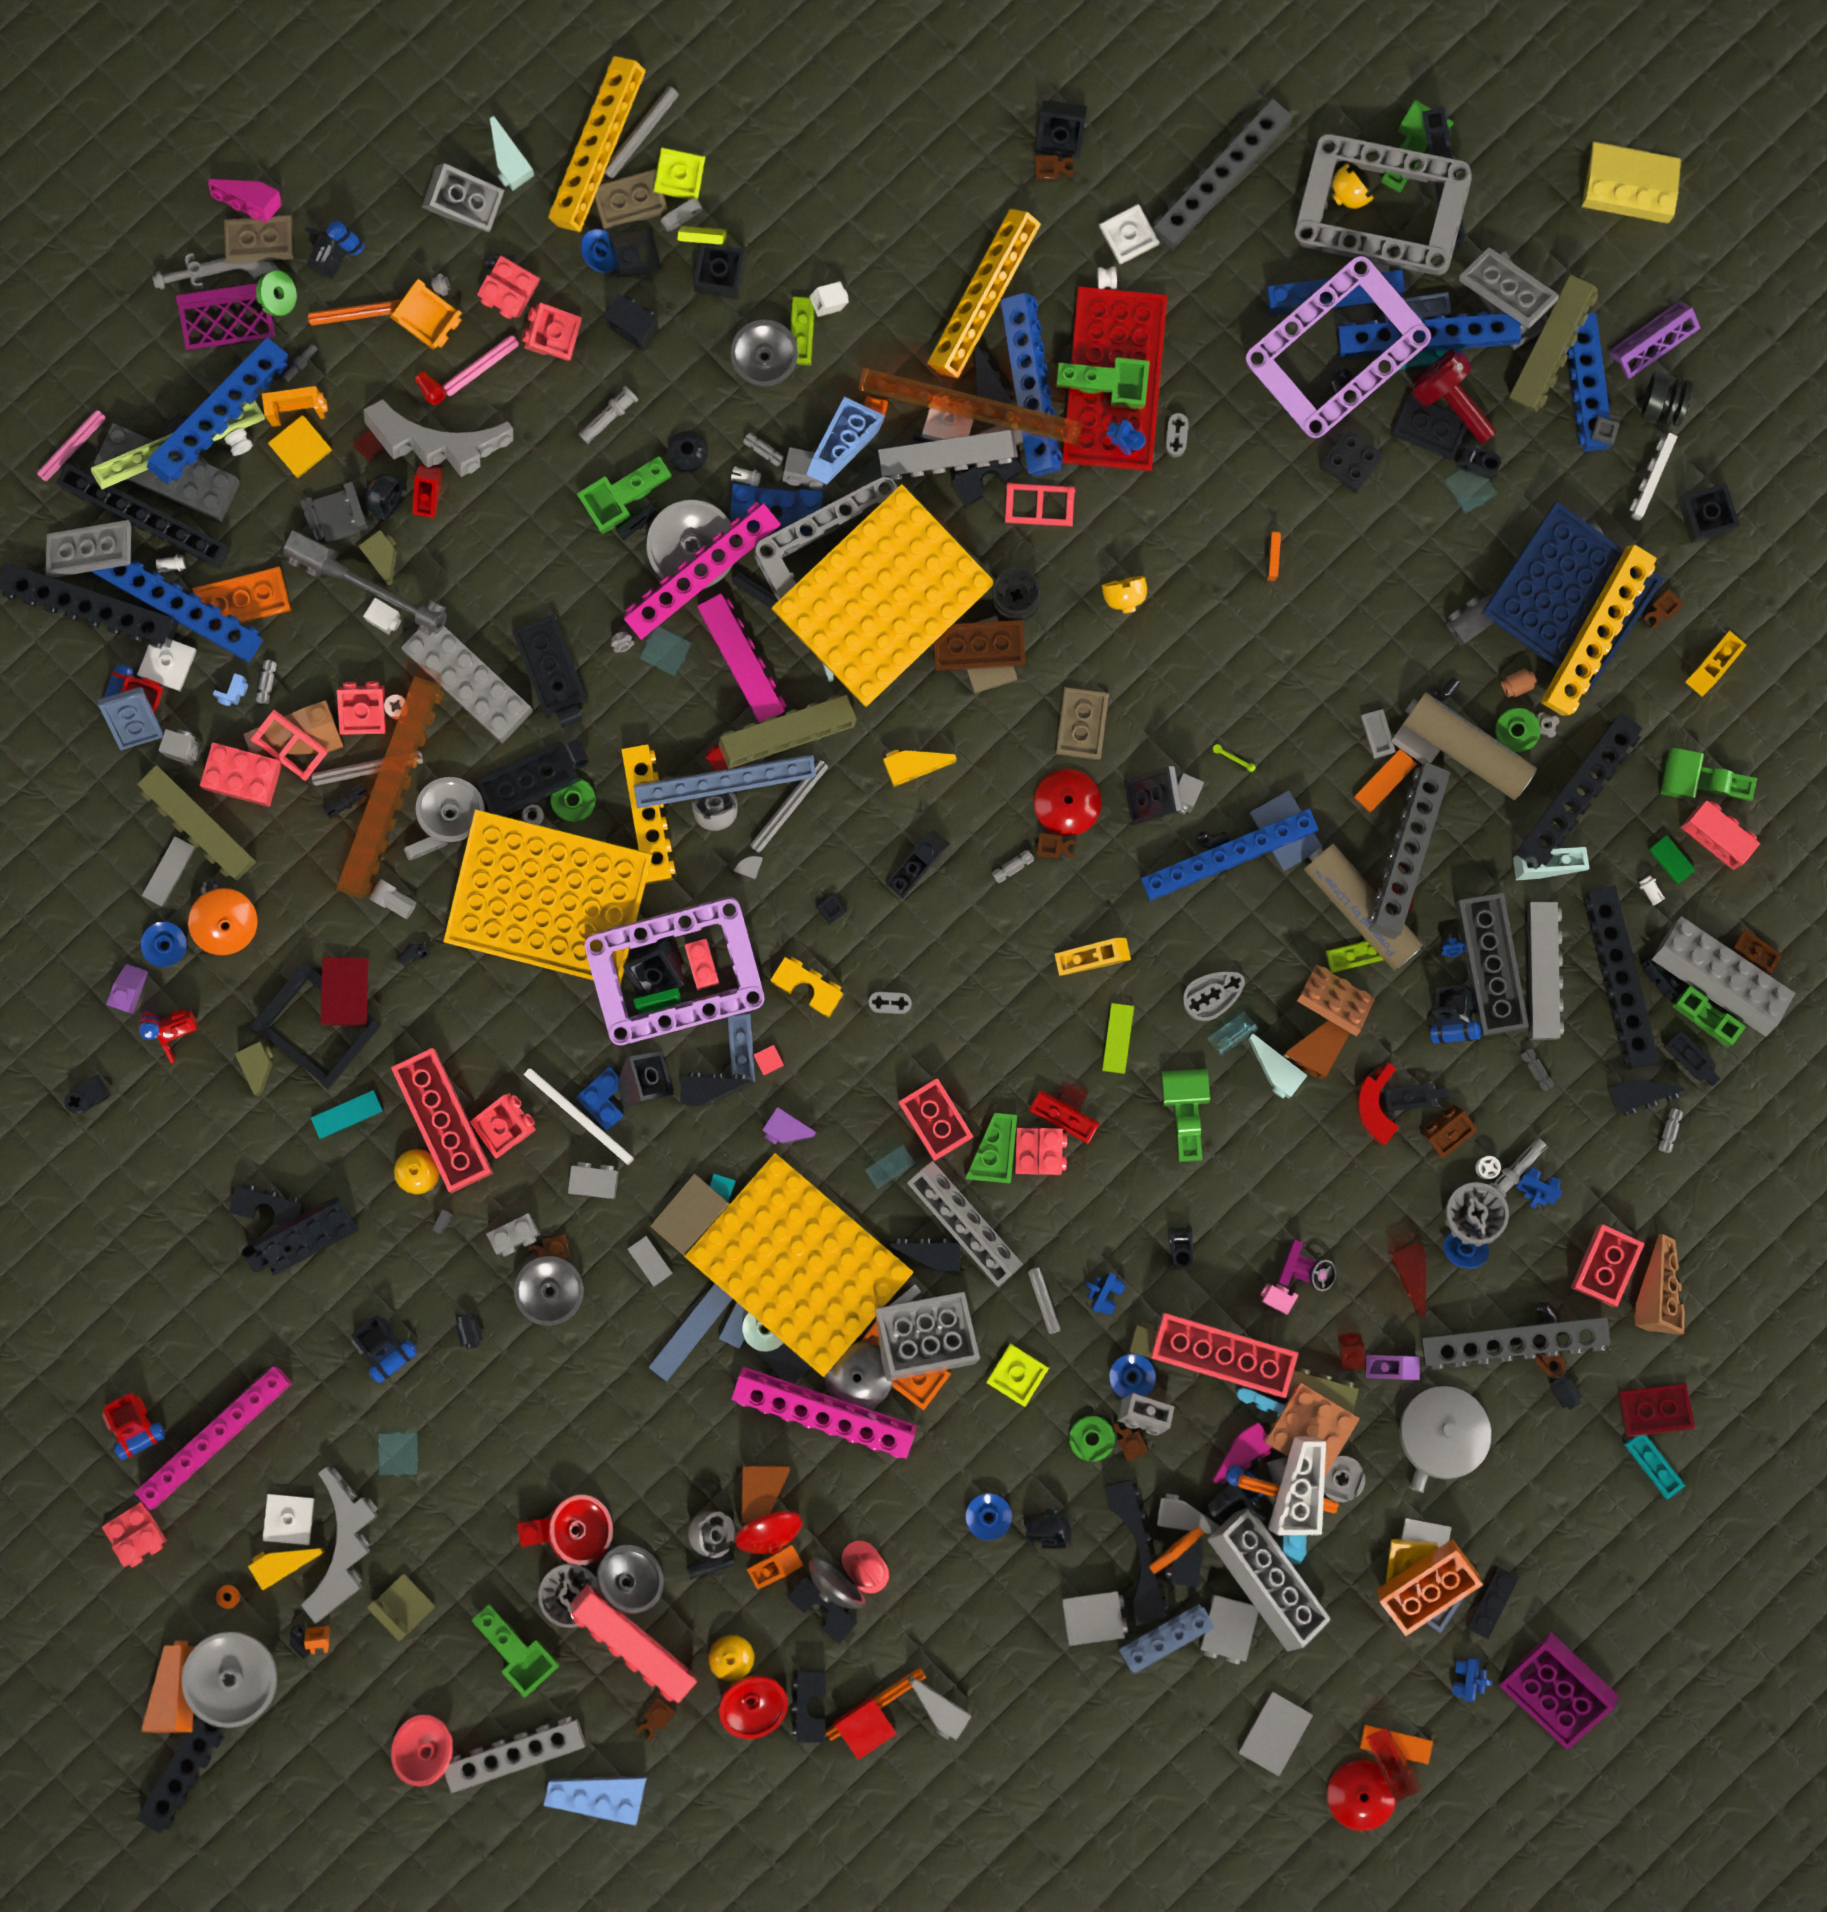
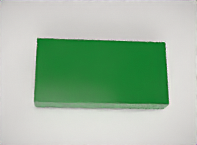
[1648,835,1695,885]
[634,988,682,1014]

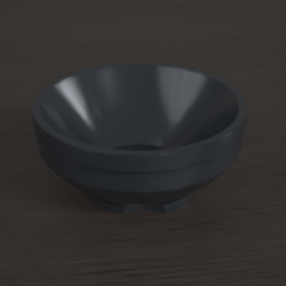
[668,431,708,472]

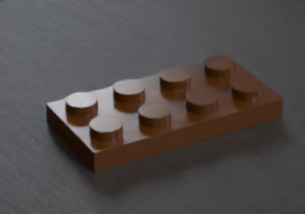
[934,620,1026,671]

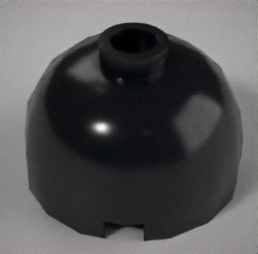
[364,474,407,520]
[1025,1509,1072,1550]

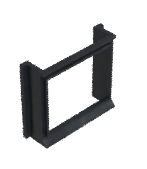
[251,963,381,1090]

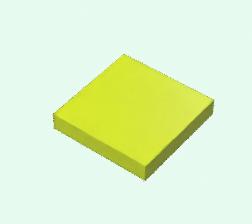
[653,148,705,200]
[678,226,726,244]
[986,1343,1049,1407]

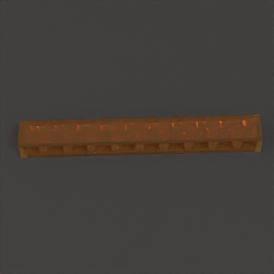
[858,368,1082,446]
[336,676,444,899]

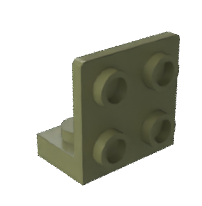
[367,1574,435,1641]

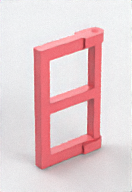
[1005,482,1075,527]
[250,710,329,781]

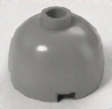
[692,792,738,831]
[688,1511,735,1558]

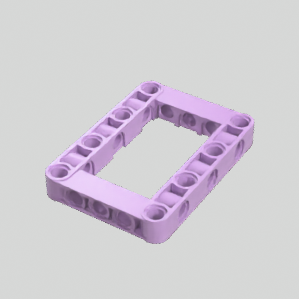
[1246,256,1431,438]
[585,897,764,1045]

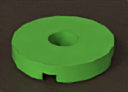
[256,271,297,316]
[1495,708,1541,753]
[551,778,596,823]
[1069,1416,1115,1462]

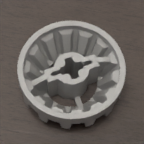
[1445,1182,1509,1246]
[538,1564,601,1628]

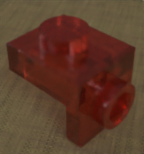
[1338,1333,1365,1371]

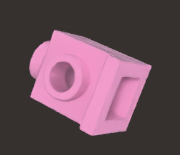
[1260,1283,1298,1315]

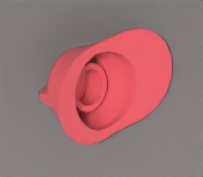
[842,1541,889,1593]

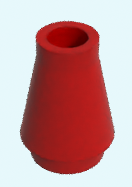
[415,372,446,405]

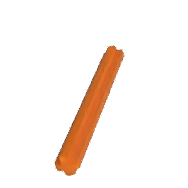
[308,299,402,325]
[1237,1475,1339,1513]
[825,1668,926,1741]

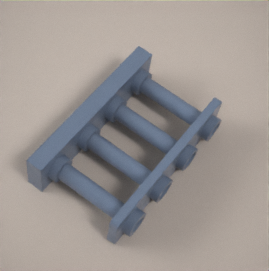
[1119,1603,1214,1673]

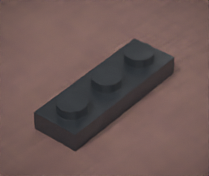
[1466,1566,1519,1639]

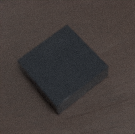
[816,893,847,925]

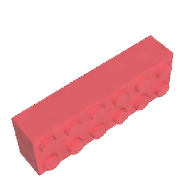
[391,1048,493,1193]
[1150,1313,1298,1398]
[569,1584,697,1703]

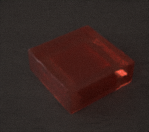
[353,430,384,462]
[1059,1083,1088,1111]

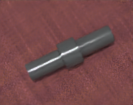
[282,343,318,383]

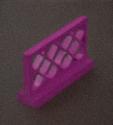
[176,284,275,350]

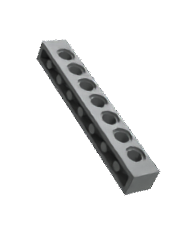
[1153,99,1293,251]
[1368,762,1450,940]
[1421,1317,1611,1370]

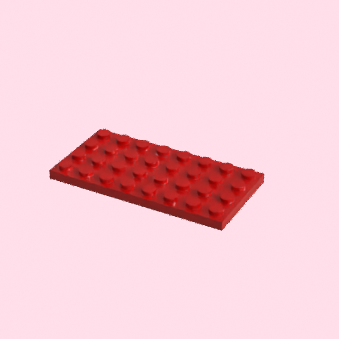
[1062,287,1167,472]

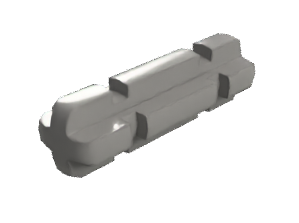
[744,433,784,466]
[256,660,277,704]
[992,850,1034,883]
[1659,1108,1683,1153]

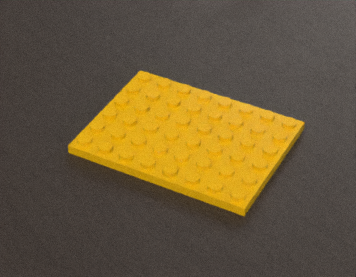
[771,484,994,707]
[444,809,653,986]
[684,1153,914,1377]

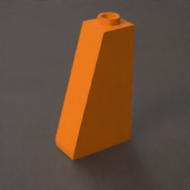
[142,1641,195,1733]

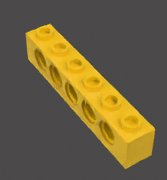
[621,745,676,885]

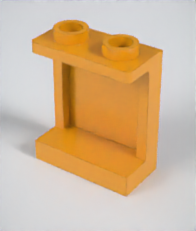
[390,279,462,350]
[262,386,328,427]

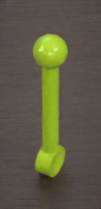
[1213,744,1256,772]

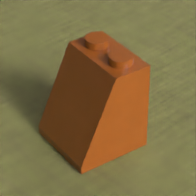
[1282,1020,1350,1080]
[742,1465,790,1524]

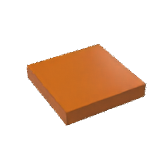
[1149,1526,1205,1574]

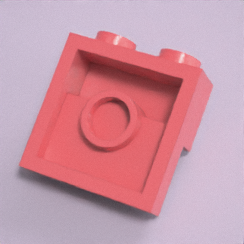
[477,256,541,319]
[522,303,582,361]
[337,681,386,735]
[470,1093,536,1159]
[1015,1128,1067,1175]
[102,1502,167,1568]

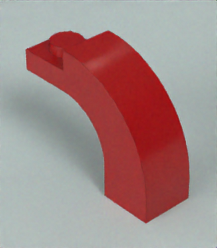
[1357,1063,1399,1146]

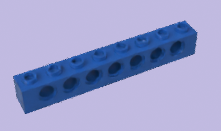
[1001,293,1062,476]
[1338,311,1521,358]
[147,337,288,485]
[92,560,263,663]
[1141,809,1319,902]

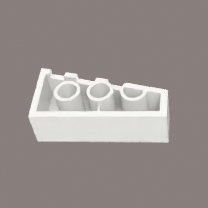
[1268,1437,1326,1535]

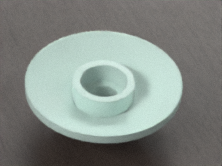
[742,1313,783,1351]

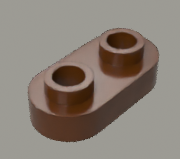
[1532,1336,1566,1377]

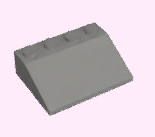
[875,1292,980,1381]

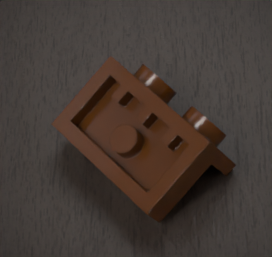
[1731,929,1782,976]
[1420,1105,1478,1159]

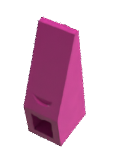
[208,179,281,223]
[1212,1422,1272,1484]

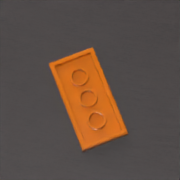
[192,566,291,630]
[861,1320,951,1411]

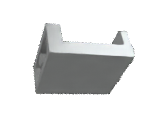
[1062,1590,1128,1646]
[1199,1594,1259,1664]

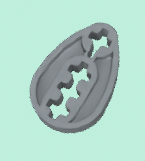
[1183,972,1245,1022]

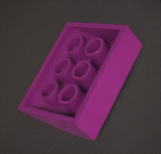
[1499,1632,1619,1750]

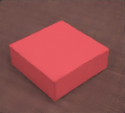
[754,1045,784,1076]

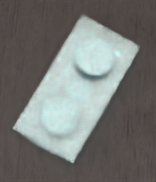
[1207,1012,1258,1056]
[865,1145,916,1189]

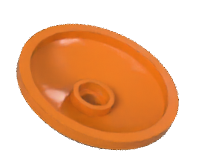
[188,888,257,955]

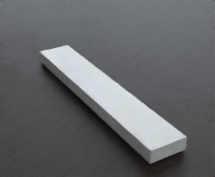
[524,1069,634,1165]

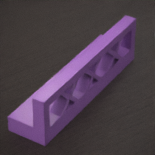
[1609,300,1700,379]

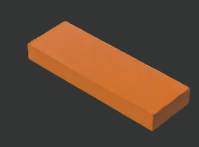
[1354,749,1417,813]
[1360,1724,1433,1764]

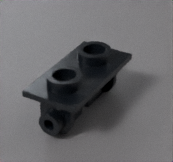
[1641,954,1685,1000]

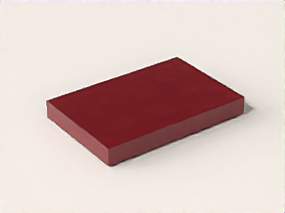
[320,957,369,1026]
[1618,1383,1695,1438]

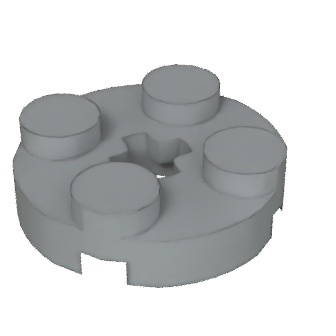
[1324,1456,1365,1502]

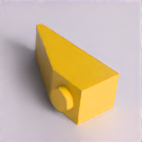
[1685,631,1746,697]
[883,750,957,787]
[1055,938,1131,976]
[248,1548,326,1590]

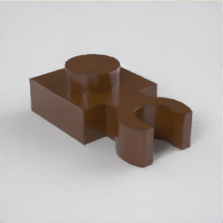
[1035,155,1074,180]
[1642,588,1684,629]
[1037,833,1077,859]
[528,1234,571,1261]
[1114,1423,1148,1462]
[637,1697,676,1741]

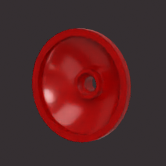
[1034,769,1102,836]
[548,1495,613,1565]
[735,1511,802,1554]
[719,1676,788,1739]
[1327,1760,1397,1831]

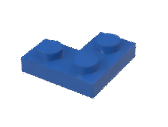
[576,1067,624,1131]

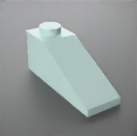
[490,116,534,191]
[1513,847,1589,880]
[1248,1034,1307,1099]

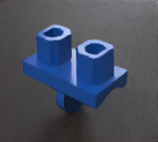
[1106,419,1146,456]
[1516,1167,1562,1208]
[1085,1273,1126,1315]
[1453,1658,1492,1702]

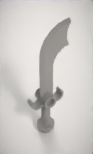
[152,253,279,289]

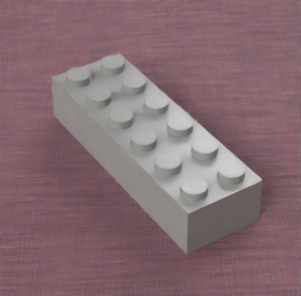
[401,626,533,744]
[1652,916,1795,1037]
[1207,1508,1331,1652]

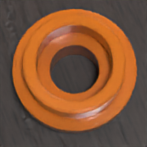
[216,1585,240,1609]

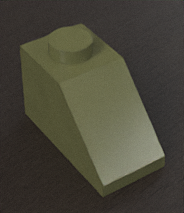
[359,530,397,586]
[235,1042,274,1096]

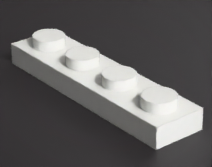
[1630,433,1677,522]

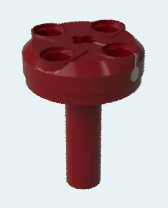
[1411,349,1497,444]

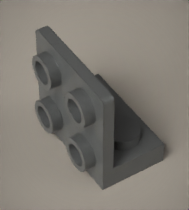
[313,482,369,543]

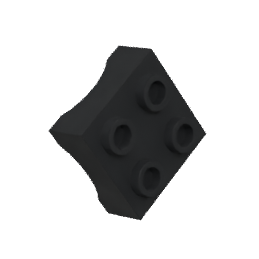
[1320,429,1384,494]

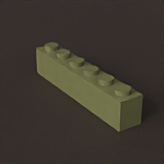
[1509,275,1598,412]
[718,695,857,769]
[137,765,256,881]

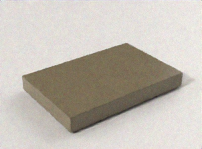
[594,169,668,231]
[224,215,294,264]
[967,616,1017,694]
[1055,687,1109,760]
[650,1174,729,1256]

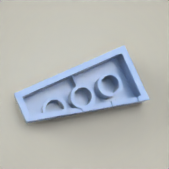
[807,397,885,484]
[544,1776,647,1825]

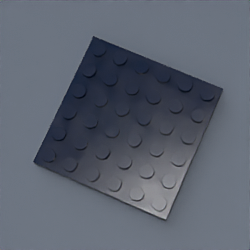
[1481,502,1664,691]

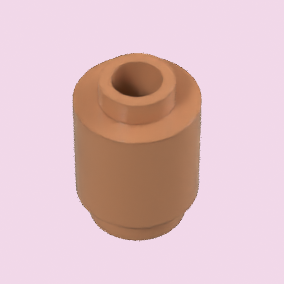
[1501,668,1537,698]

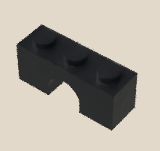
[951,458,1023,509]
[228,1183,306,1227]
[787,1576,858,1644]
[792,1670,826,1743]

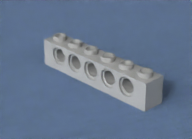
[907,1161,1023,1287]
[445,1716,586,1793]

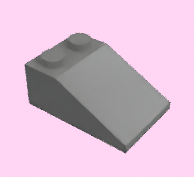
[422,163,504,232]

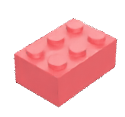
[200,742,282,807]
[1680,800,1760,870]
[898,1078,973,1162]
[1570,1224,1645,1307]

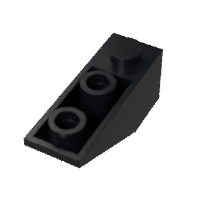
[974,345,1013,421]
[886,829,950,899]
[680,1072,754,1106]
[1607,1079,1685,1116]
[891,1239,960,1271]

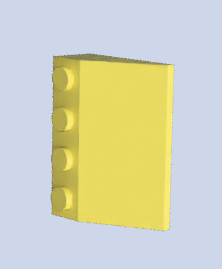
[1581,142,1681,224]

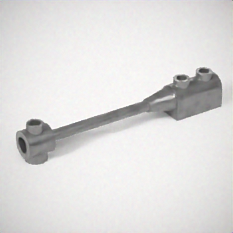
[1447,518,1603,646]
[283,530,447,635]

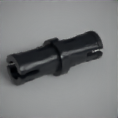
[615,503,659,541]
[323,783,369,819]
[686,1552,734,1580]

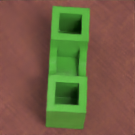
[1672,986,1746,1047]

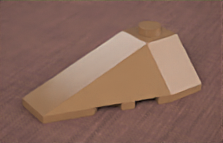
[243,700,344,756]
[1634,1234,1685,1335]

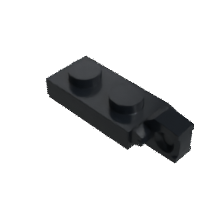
[1663,1030,1720,1086]
[1383,1083,1449,1112]

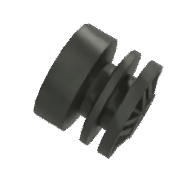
[1641,372,1693,427]
[993,567,1040,622]

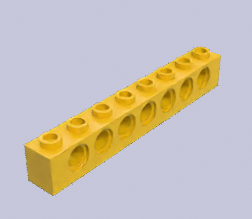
[548,56,645,232]
[927,209,1040,378]
[1541,545,1657,716]

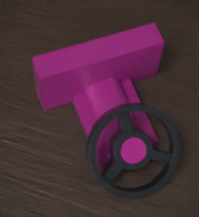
[1277,1240,1337,1291]

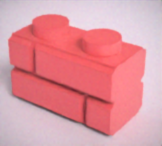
[685,939,720,991]

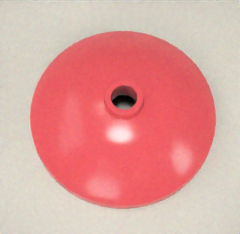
[391,1715,452,1786]

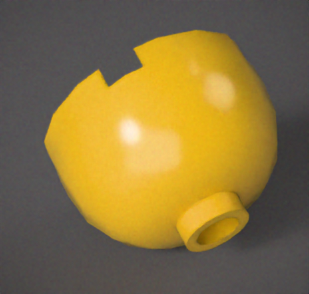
[1332,163,1374,209]
[1101,576,1147,613]
[394,1149,440,1195]
[708,1635,754,1682]

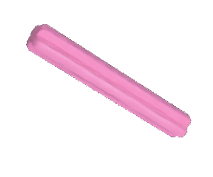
[443,335,519,396]
[37,410,106,481]

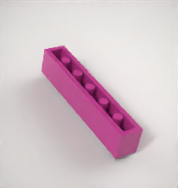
[697,594,787,724]

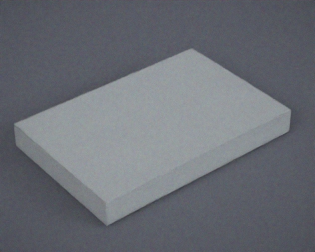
[1238,1691,1313,1776]

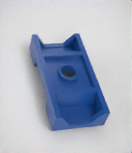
[730,484,823,536]

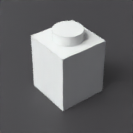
[810,282,849,317]
[363,598,401,634]

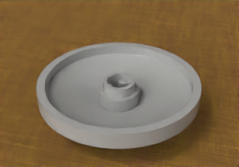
[647,499,737,589]
[1399,1386,1491,1479]
[182,1632,277,1728]

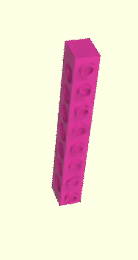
[624,502,781,640]
[135,1366,293,1510]
[732,1367,917,1459]

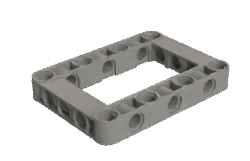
[1295,135,1472,275]
[754,477,898,642]

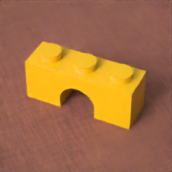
[771,957,843,1018]

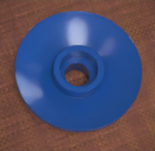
[581,229,615,273]
[141,922,187,967]
[1443,1230,1489,1269]
[1110,1354,1156,1398]
[966,1494,1012,1540]

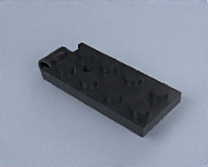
[512,615,589,728]
[476,740,589,816]
[241,1196,359,1276]

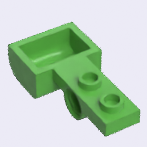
[1381,100,1454,193]
[1056,358,1150,409]
[577,456,672,534]
[1660,748,1757,801]
[1161,1068,1210,1162]
[471,1604,560,1698]

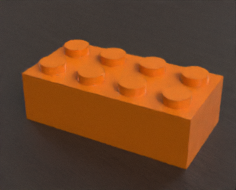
[1376,1539,1483,1636]

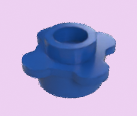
[1441,938,1465,957]

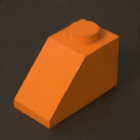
[747,1545,803,1590]

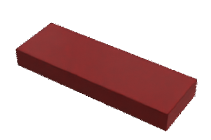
[1029,1090,1100,1144]

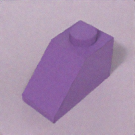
[106,964,148,1014]
[763,1107,816,1145]
[1366,1355,1420,1380]

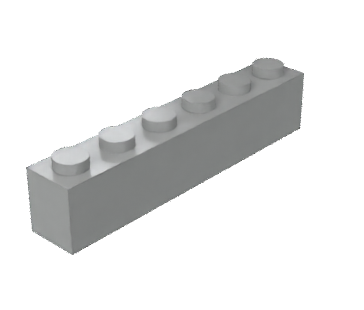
[878,430,1018,480]
[1527,902,1564,1040]

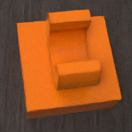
[864,396,888,425]
[304,1626,331,1654]

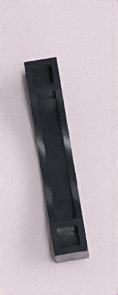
[1422,107,1467,245]
[1104,1480,1168,1624]

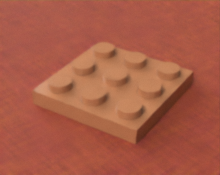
[1297,964,1375,1036]
[1264,1382,1360,1478]

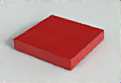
[833,1696,897,1760]

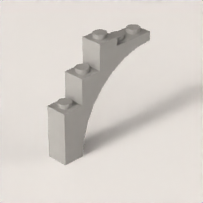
[364,400,513,477]
[301,1467,378,1623]

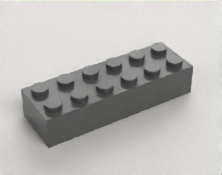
[94,423,240,523]
[1455,893,1529,1037]

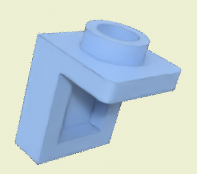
[213,673,248,706]

